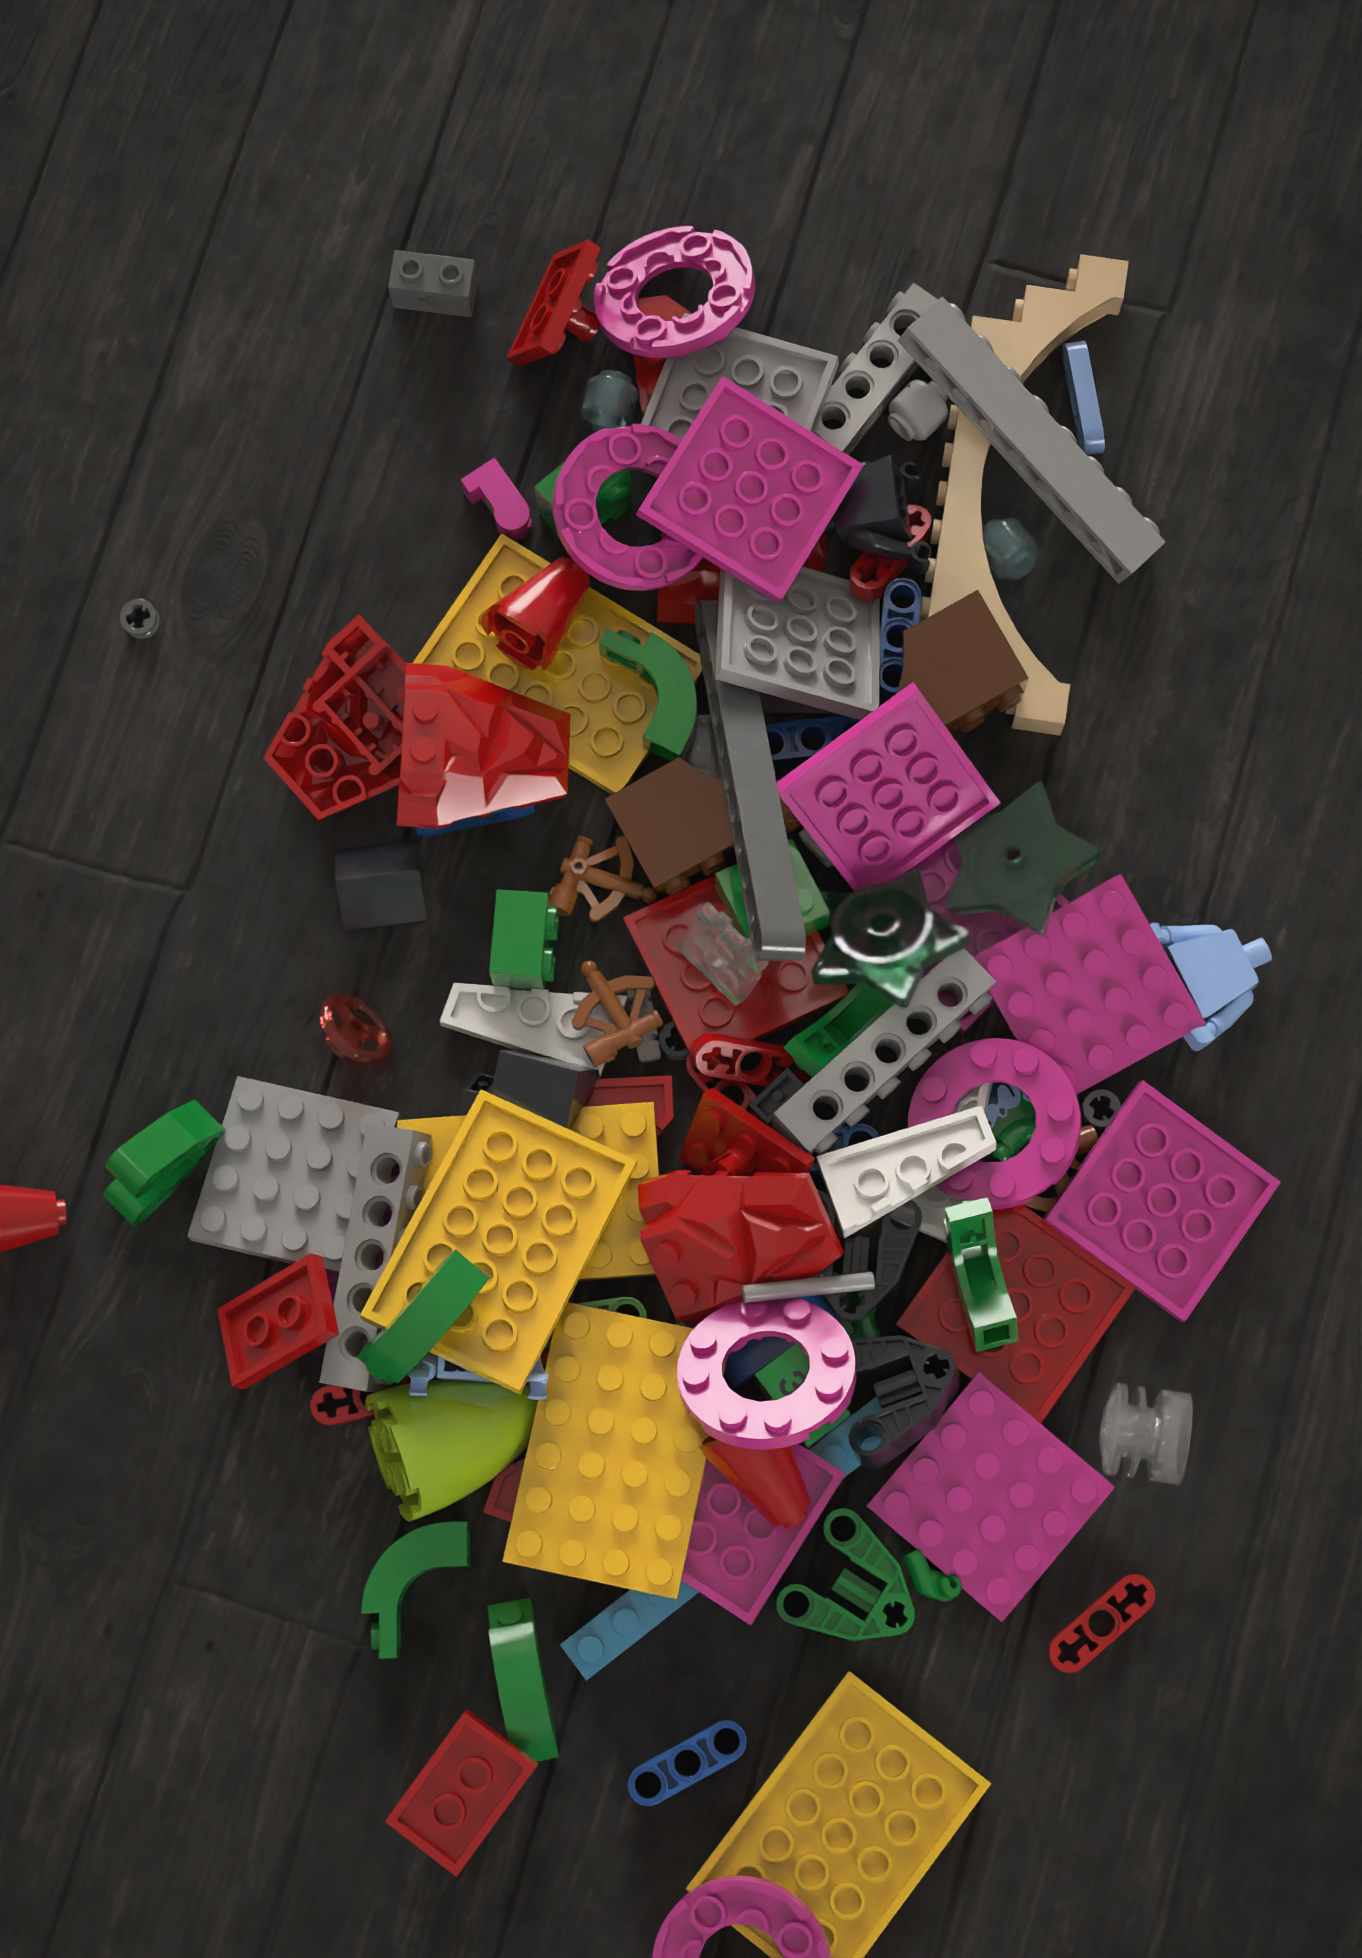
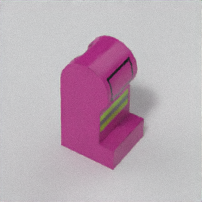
[461,458,531,541]

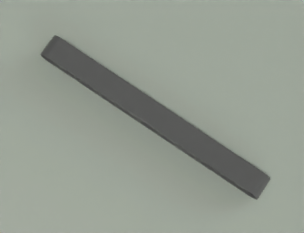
[695,599,806,961]

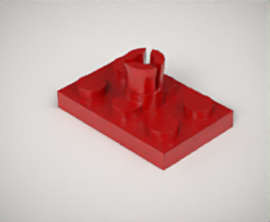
[506,239,601,367]
[678,1087,815,1177]
[217,1253,339,1390]
[385,1709,538,1877]

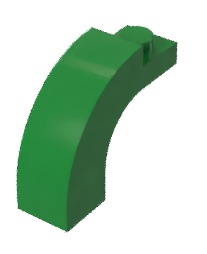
[599,628,697,762]
[784,956,917,1078]
[943,1197,1019,1352]
[357,1249,489,1386]
[361,1521,471,1659]
[487,1597,559,1762]

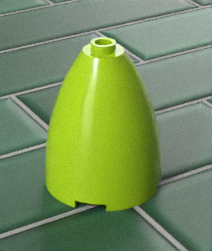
[365,1379,538,1522]

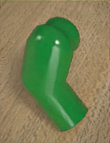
[902,1549,962,1602]

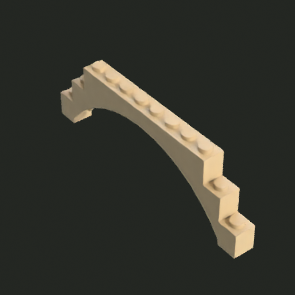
[919,254,1129,736]

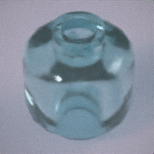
[581,370,638,432]
[982,518,1039,580]

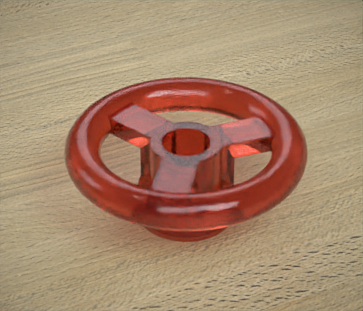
[319,993,392,1064]

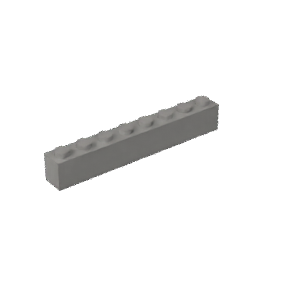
[897,296,1165,584]

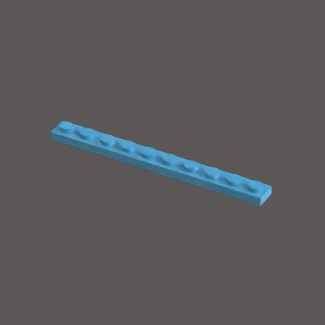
[560,1396,916,1681]

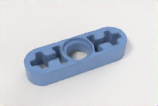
[1062,341,1105,455]

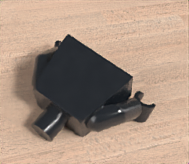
[820,455,931,575]

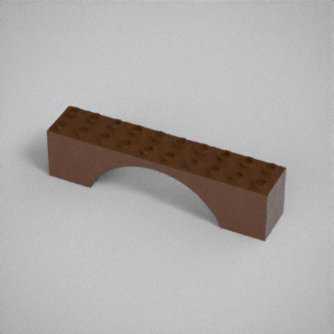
[605,590,1029,896]

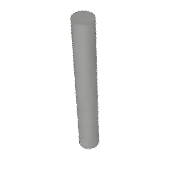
[741,1272,875,1303]

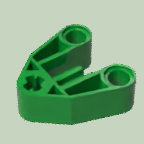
[103,1100,226,1227]
[776,1508,915,1641]

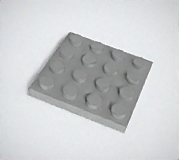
[641,313,839,439]
[715,567,880,720]
[187,1076,402,1275]

